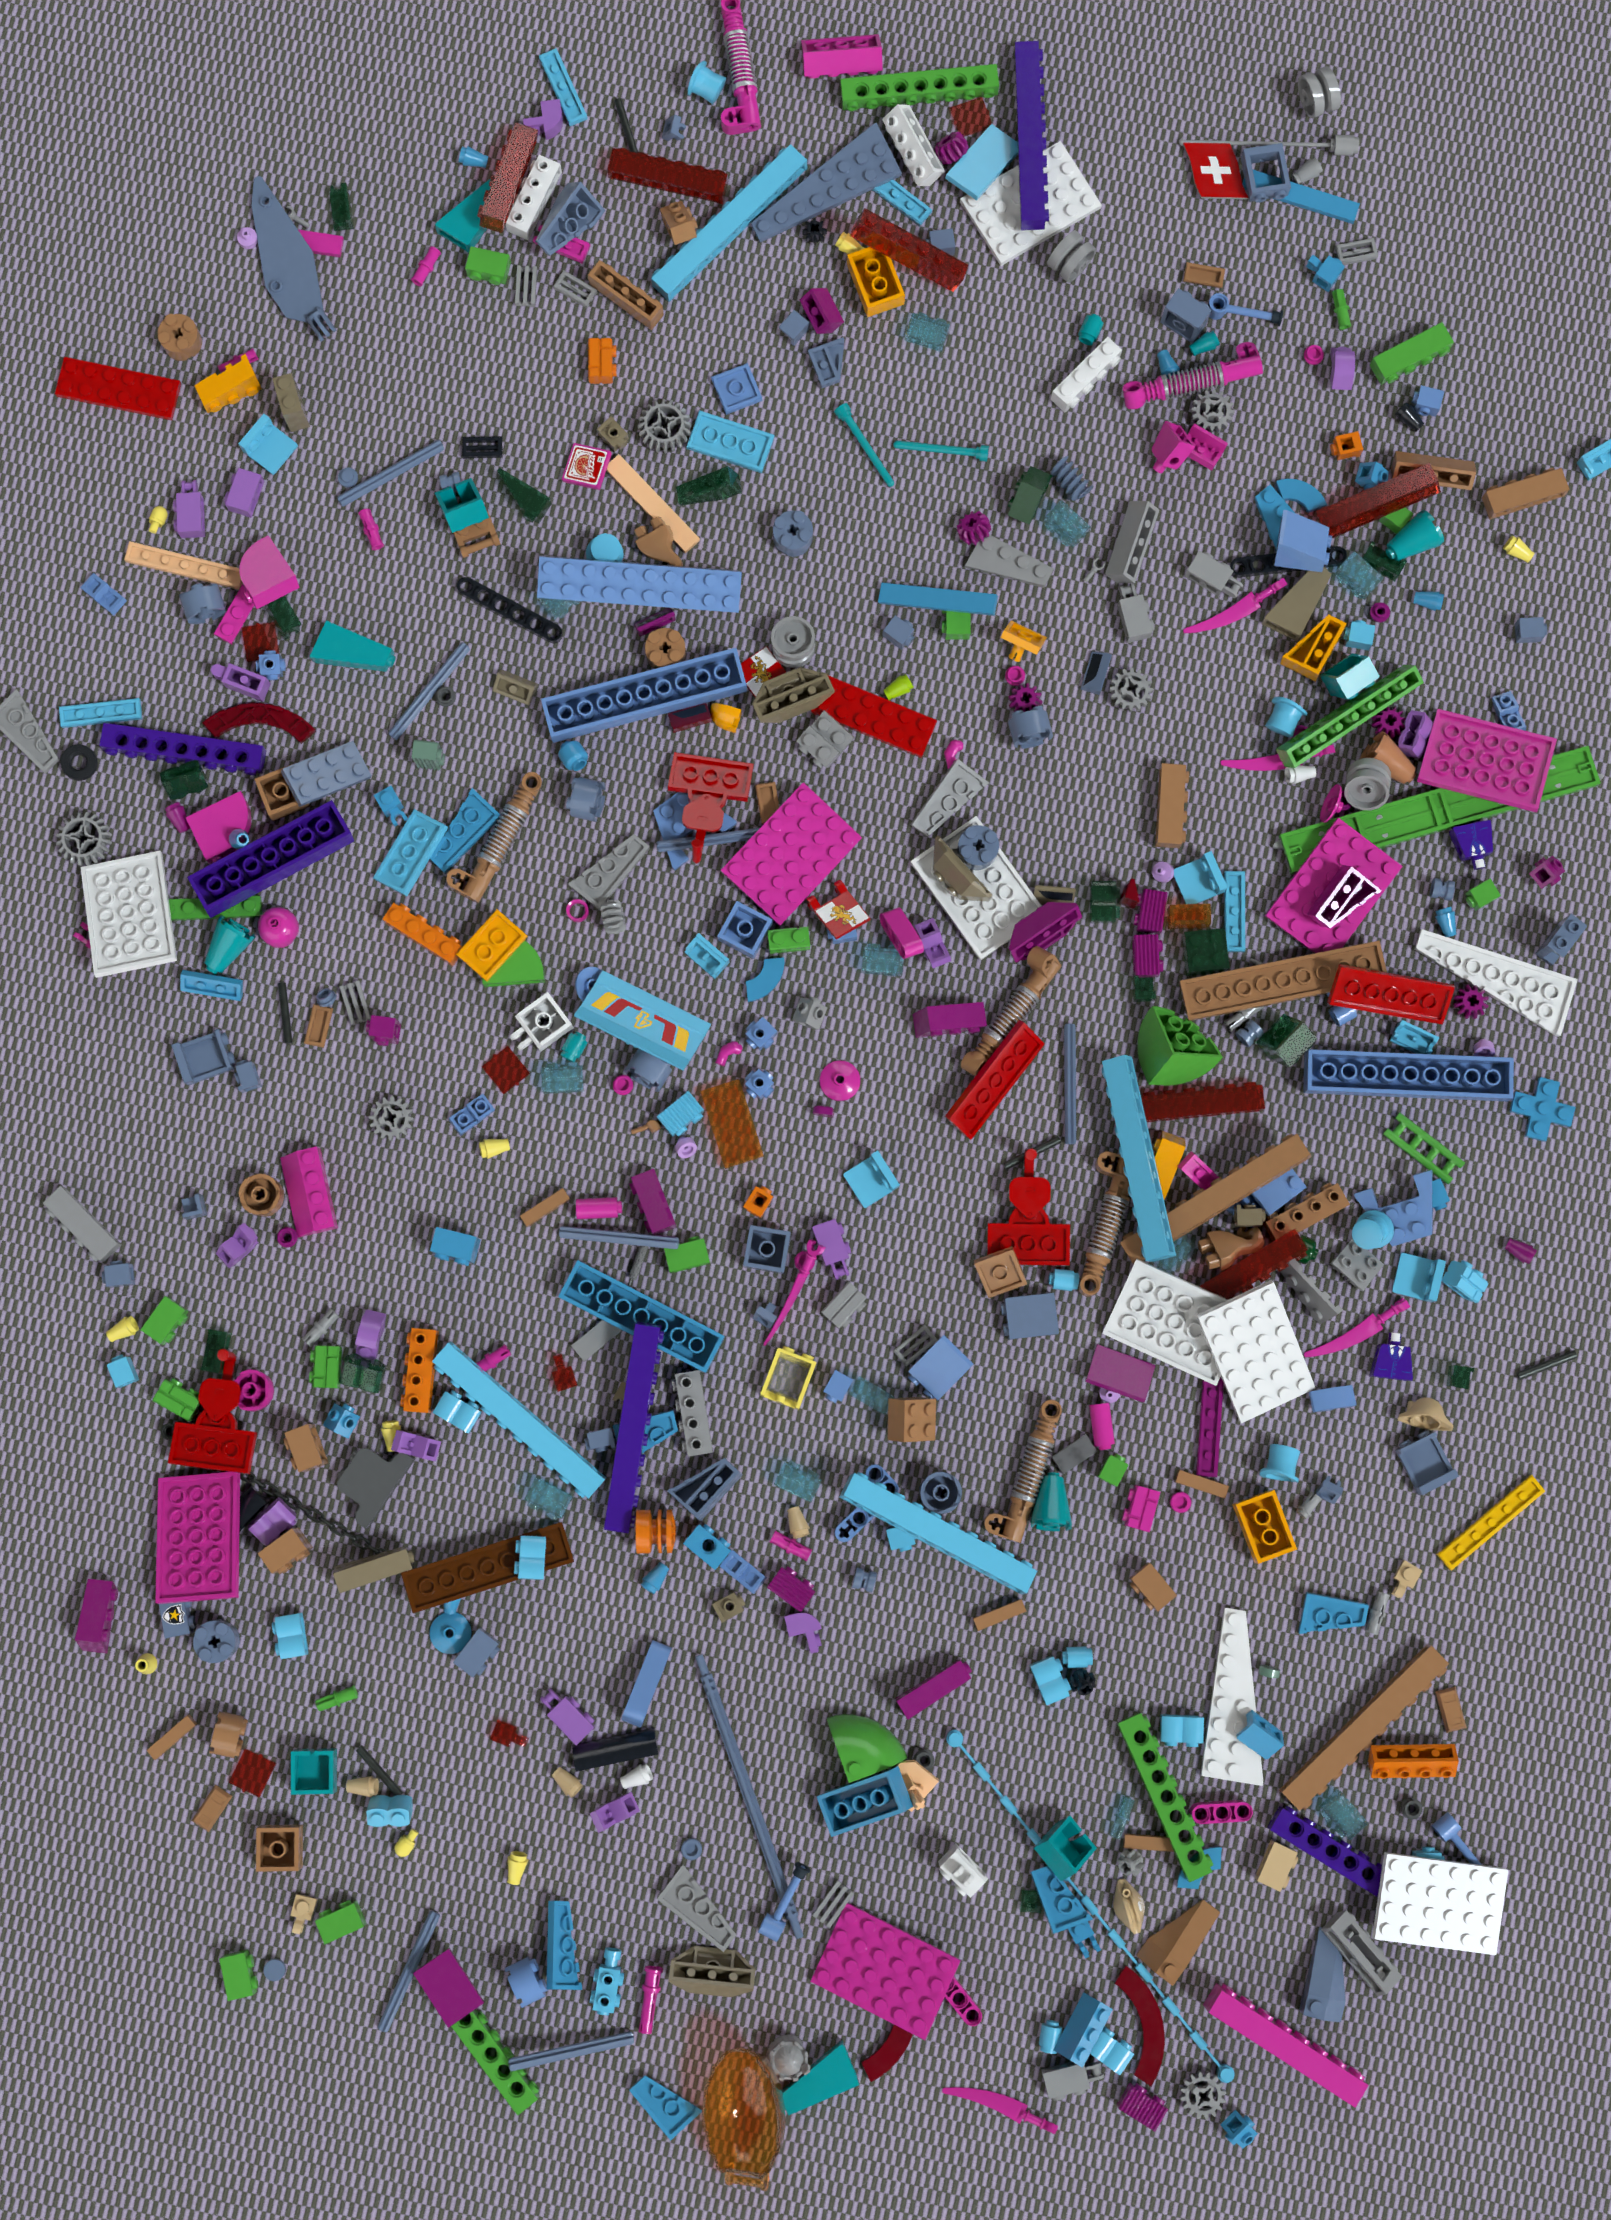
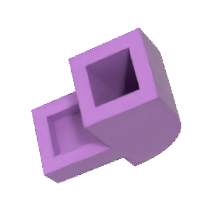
[523,99,563,140]
[1330,346,1355,390]
[914,918,951,968]
[216,1223,259,1268]
[355,1309,386,1361]
[391,1430,441,1462]
[784,1612,822,1654]
[590,1792,640,1833]

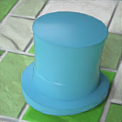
[687,61,726,105]
[586,533,624,562]
[1265,697,1308,738]
[1352,1210,1394,1250]
[1260,1444,1301,1483]

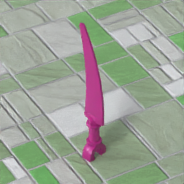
[1183,578,1288,633]
[1221,744,1335,771]
[763,1240,826,1346]
[1304,1297,1411,1357]
[942,2087,1058,2134]

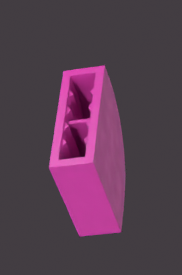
[239,535,300,609]
[185,791,252,864]

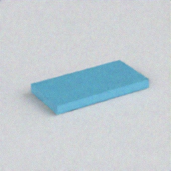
[945,124,1018,201]
[687,410,775,473]
[373,809,448,897]

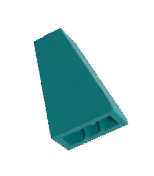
[435,178,509,253]
[310,621,396,672]
[778,2040,860,2116]

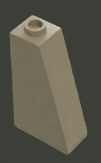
[1262,567,1332,641]
[333,1546,415,1594]

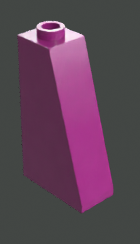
[895,1659,972,1720]

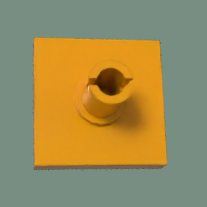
[1000,620,1047,662]

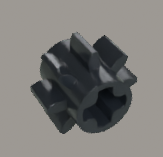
[802,218,827,245]
[1069,1669,1096,1696]

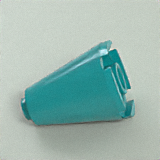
[1385,510,1444,561]
[204,915,256,974]
[1030,1472,1072,1531]

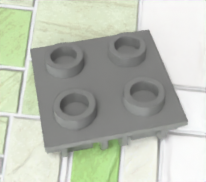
[1330,1238,1384,1292]

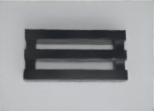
[462,436,503,459]

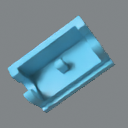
[1577,439,1611,481]
[684,933,730,979]
[1389,1020,1439,1054]

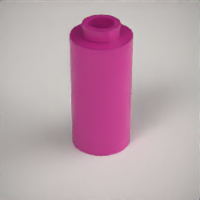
[576,1197,622,1219]
[1089,1403,1115,1450]

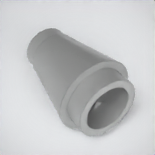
[1292,158,1323,184]

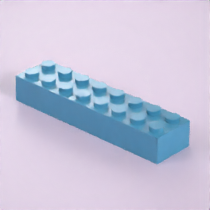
[558,1260,725,1373]

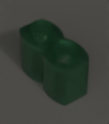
[160,760,209,800]
[1090,881,1120,924]
[339,1354,386,1393]

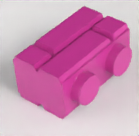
[1122,1485,1160,1532]

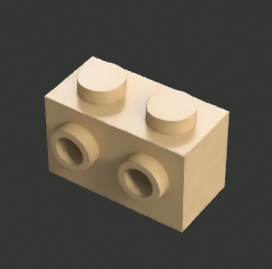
[1254,1839,1298,1892]

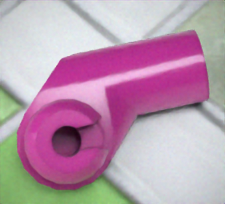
[944,739,963,770]
[715,1041,742,1066]

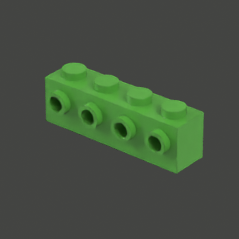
[1370,322,1454,385]

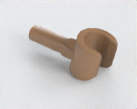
[631,1120,661,1134]

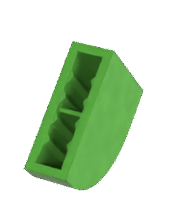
[482,941,546,987]

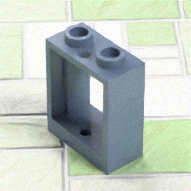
[1241,143,1291,203]

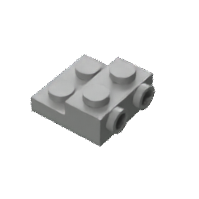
[797,711,855,768]

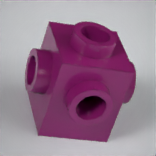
[1529,855,1565,889]

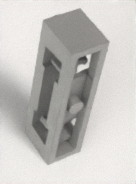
[1321,1910,1402,1996]

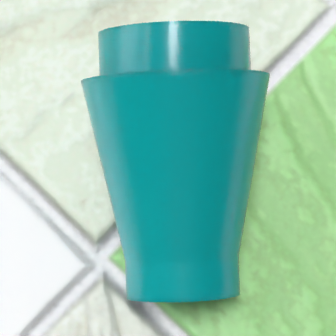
[1189,331,1220,356]

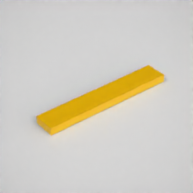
[1436,1475,1545,1571]

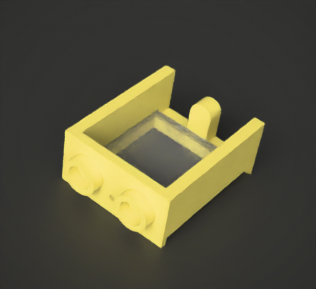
[760,1346,817,1410]

